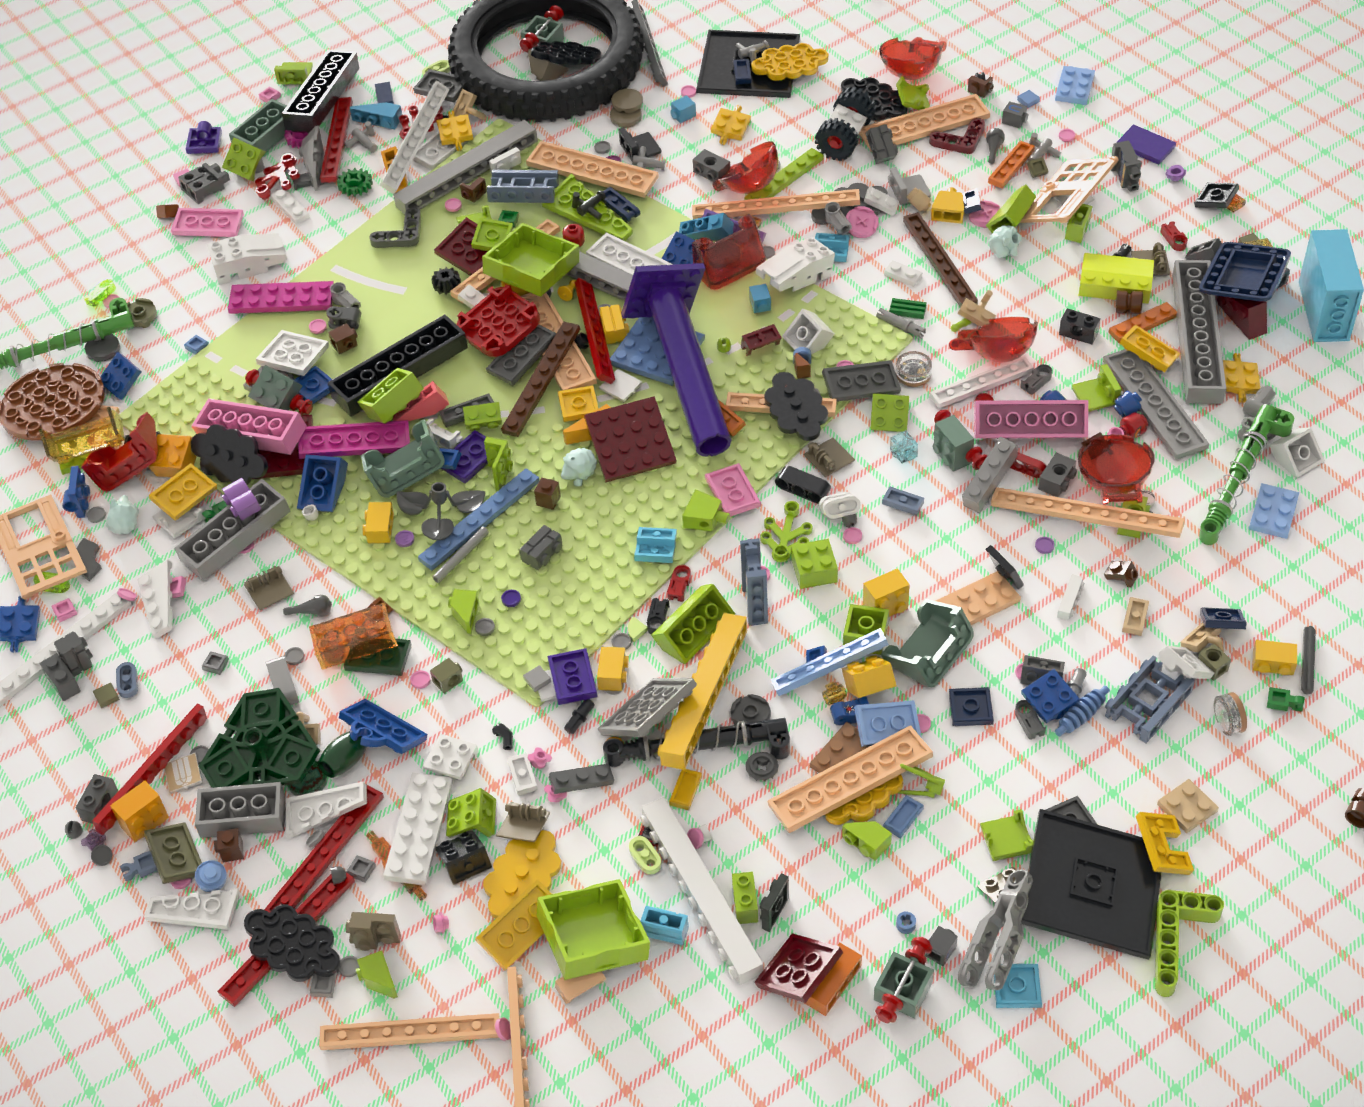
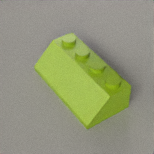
[651,584,736,664]

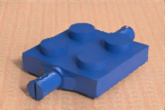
[0,596,40,653]

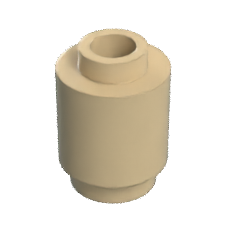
[906,187,932,212]

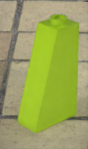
[986,184,1037,234]

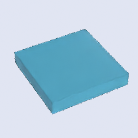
[993,964,1042,1008]

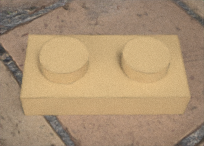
[1122,597,1149,636]

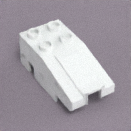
[207,233,287,285]
[756,237,835,292]

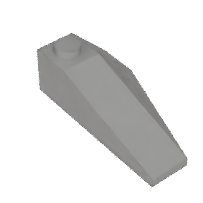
[299,126,324,191]

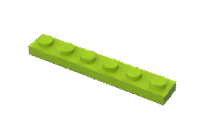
[744,148,824,200]

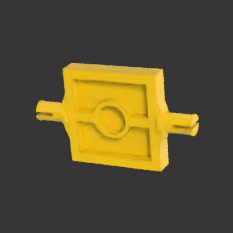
[711,105,751,145]
[436,110,474,151]
[1223,353,1261,403]

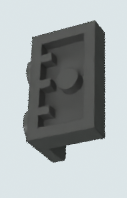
[1020,655,1065,685]

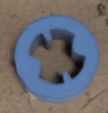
[896,911,916,934]

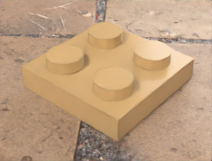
[1157,779,1219,834]

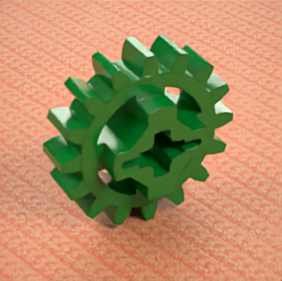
[337,168,373,197]

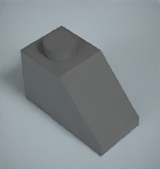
[1185,238,1222,262]

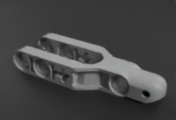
[958,869,1033,990]

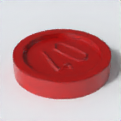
[975,393,994,401]

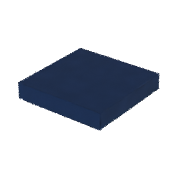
[1200,607,1247,630]
[949,687,994,726]

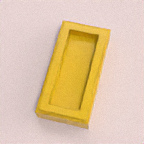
[669,769,702,810]

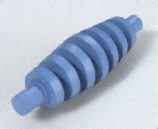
[1055,685,1110,737]

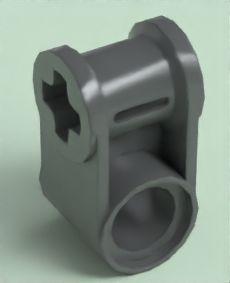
[326,306,361,330]

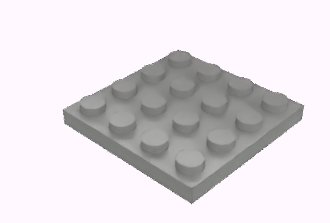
[597,678,697,737]

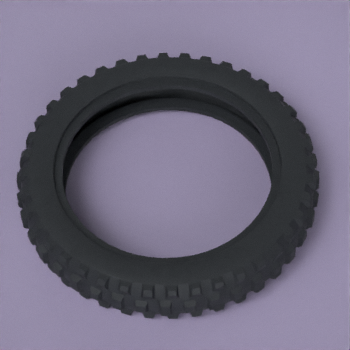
[448,0,644,122]

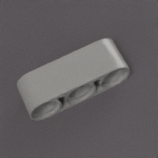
[265,656,299,705]

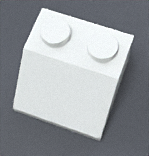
[782,309,835,354]
[1269,427,1325,478]

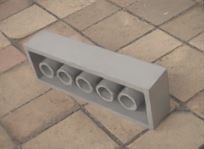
[174,479,291,582]

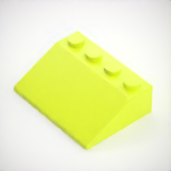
[1078,253,1154,304]

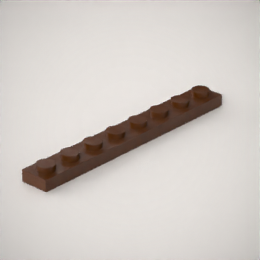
[903,212,978,308]
[501,321,581,437]

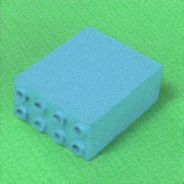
[1298,229,1364,342]

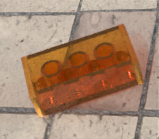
[309,602,398,670]

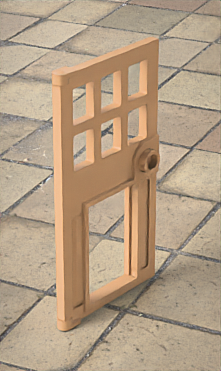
[1020,156,1119,223]
[0,494,87,600]

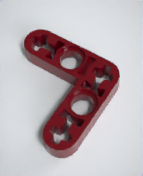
[929,118,985,154]

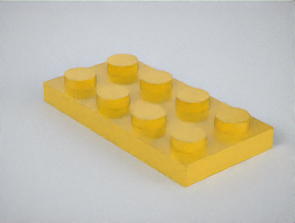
[475,879,552,971]

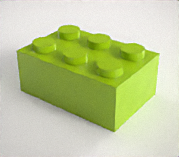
[358,368,424,423]

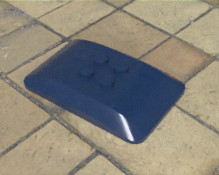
[1199,242,1291,302]

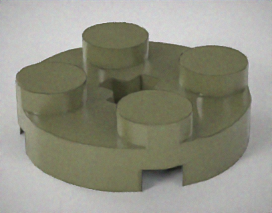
[127,298,157,328]

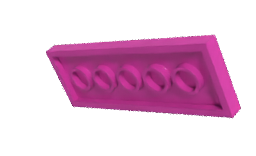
[228,281,334,314]
[298,420,410,459]

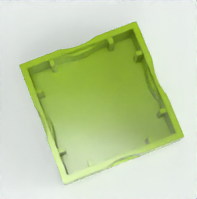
[482,223,579,297]
[536,879,650,980]

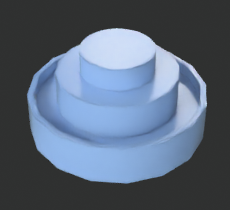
[195,860,227,892]

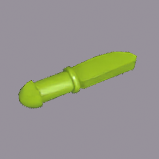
[950,318,973,332]

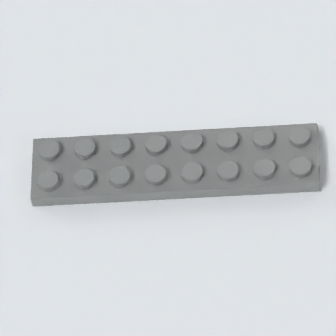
[1103,349,1210,460]

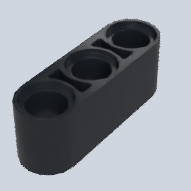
[775,465,831,504]

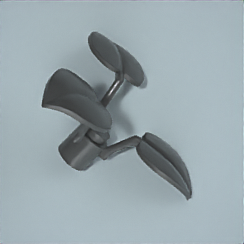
[397,482,485,540]

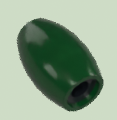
[318,731,367,778]

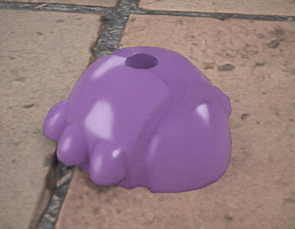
[1165,165,1187,182]

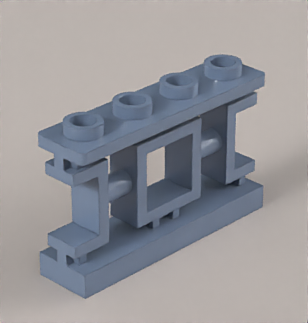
[487,170,559,203]
[740,538,768,626]
[1105,655,1195,744]

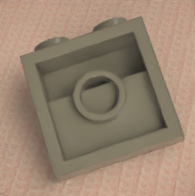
[346,912,401,951]

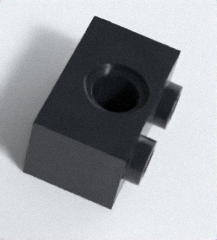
[1059,308,1101,345]

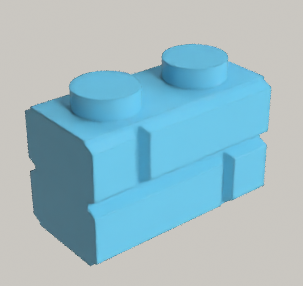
[640,906,689,945]

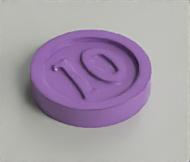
[395,530,414,547]
[1035,537,1055,554]

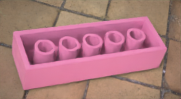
[192,398,307,455]
[974,400,1088,439]

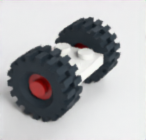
[815,87,876,161]

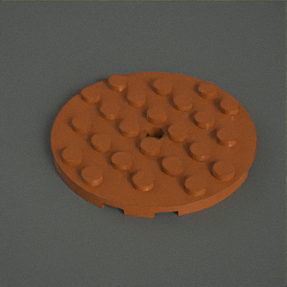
[0,363,105,440]

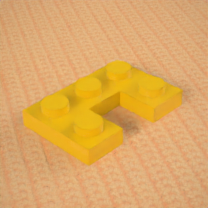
[1135,812,1194,875]

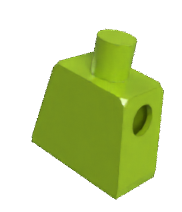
[682,489,730,531]

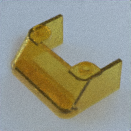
[38,406,125,464]

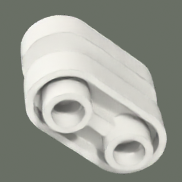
[819,492,861,519]

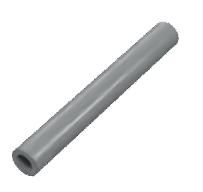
[432,527,489,583]

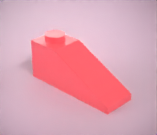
[393,381,449,421]

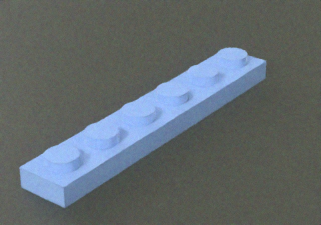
[771,628,889,696]

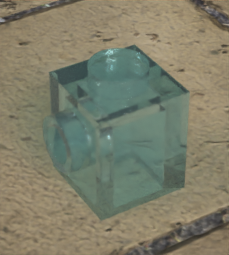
[890,431,918,464]

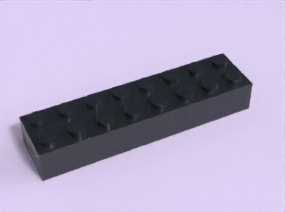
[282,50,360,133]
[328,314,468,417]

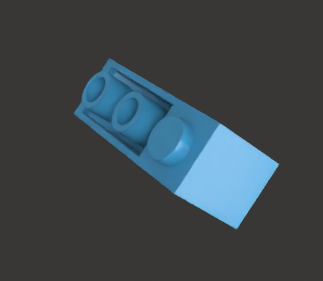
[350,102,402,130]
[679,213,734,241]

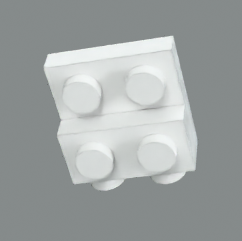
[1158,646,1214,679]

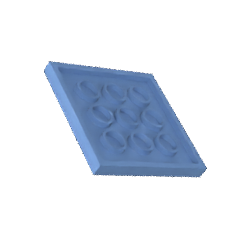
[610,317,705,386]

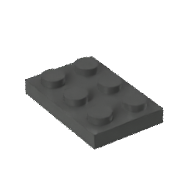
[413,69,463,103]

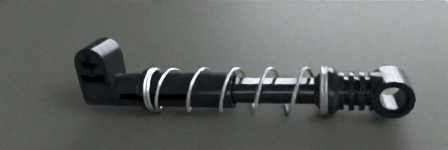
[603,717,790,767]

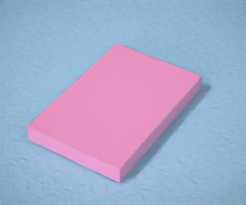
[705,463,761,517]

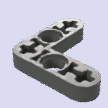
[369,207,421,248]

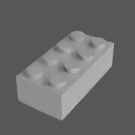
[195,782,285,838]

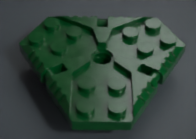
[199,688,320,788]

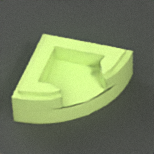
[628,616,648,642]

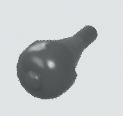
[986,128,1005,164]
[283,594,332,617]

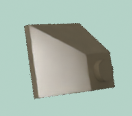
[528,49,569,81]

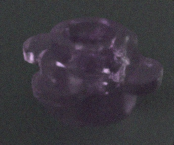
[81,829,106,851]

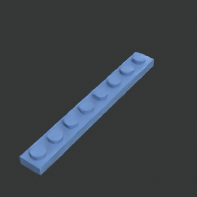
[418,469,540,571]

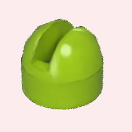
[717,337,731,353]

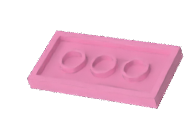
[171,208,244,237]

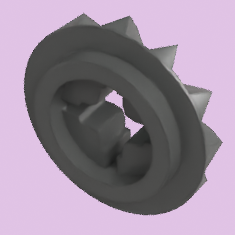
[745,752,779,782]

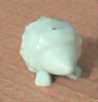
[988,225,1022,258]
[561,448,597,486]
[106,495,139,534]

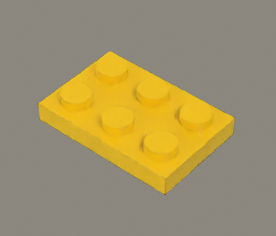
[1119,325,1181,373]
[149,463,217,521]

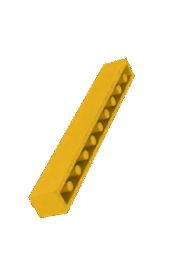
[658,613,748,770]

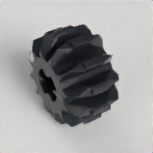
[431,267,461,295]

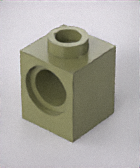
[1198,644,1231,681]
[430,658,463,694]

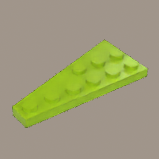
[542,173,633,241]

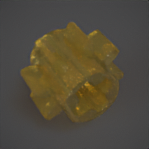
[822,682,847,706]

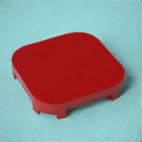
[457,284,540,357]

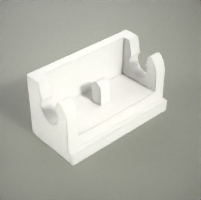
[427,418,464,449]

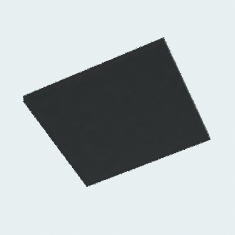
[696,29,800,98]
[1021,809,1162,960]

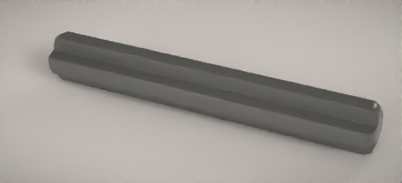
[1301,625,1316,695]

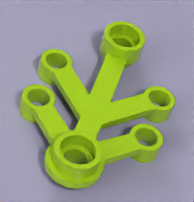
[760,501,813,562]

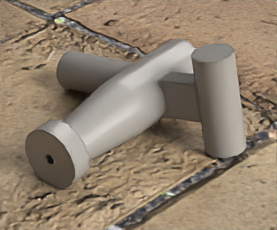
[735,40,769,65]
[345,121,378,153]
[1028,132,1062,161]
[632,146,666,170]

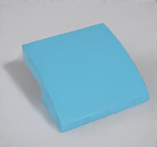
[815,233,850,262]
[634,527,677,563]

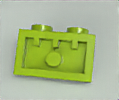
[463,402,502,431]

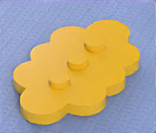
[752,43,829,81]
[824,774,904,825]
[483,830,561,919]

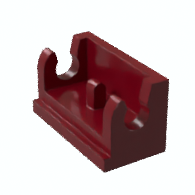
[741,324,782,356]

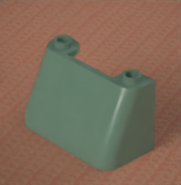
[361,419,444,498]
[881,599,974,688]

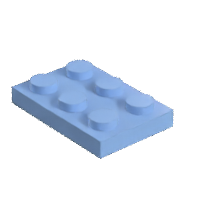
[1055,66,1095,105]
[1249,483,1300,539]
[854,700,922,747]

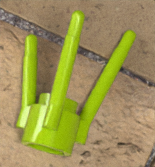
[898,764,945,798]

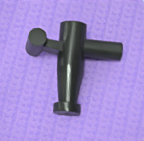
[572,190,606,220]

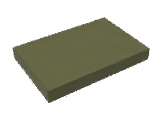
[144,822,202,884]

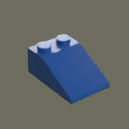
[297,455,348,512]

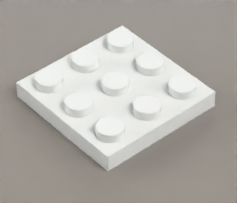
[256,330,329,376]

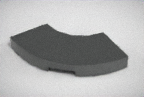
[76,538,102,582]

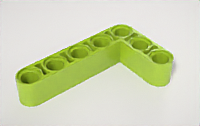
[1155,890,1224,997]

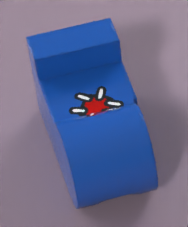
[830,696,869,726]

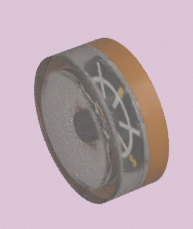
[896,351,932,387]
[1213,692,1247,736]

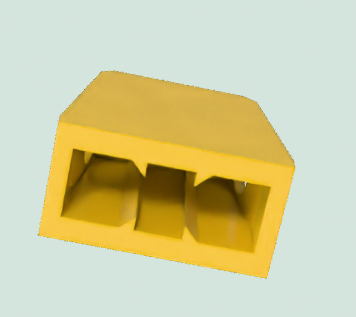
[931,187,964,224]

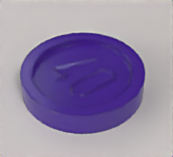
[501,589,521,607]

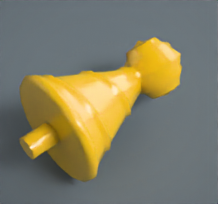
[557,280,576,301]

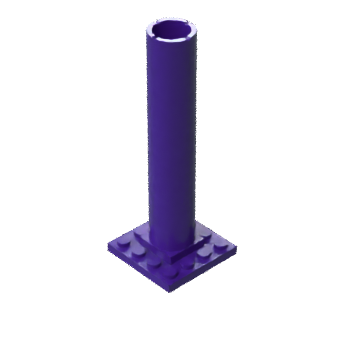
[621,263,732,457]

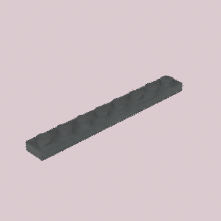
[631,0,668,87]

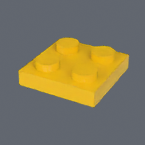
[558,385,598,422]

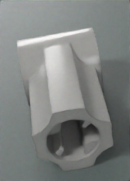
[825,202,852,235]
[330,282,361,309]
[1242,385,1276,417]

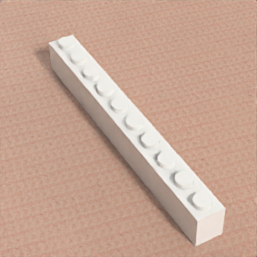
[640,797,763,985]

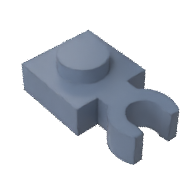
[119,850,158,881]

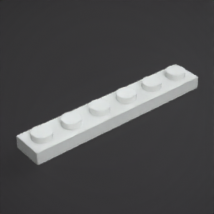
[930,356,1034,409]

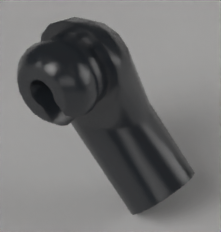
[492,723,513,750]

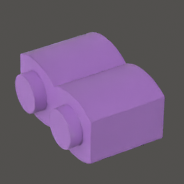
[222,478,261,521]

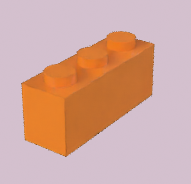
[804,942,862,1016]

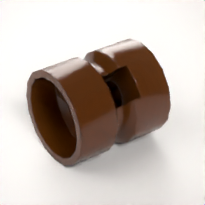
[1116,290,1143,314]
[1345,788,1364,829]

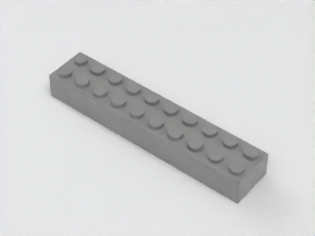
[1172,260,1226,404]

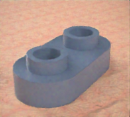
[116,662,138,698]

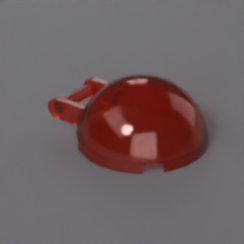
[879,37,947,80]
[712,141,779,194]
[949,317,1038,363]
[1078,434,1155,505]

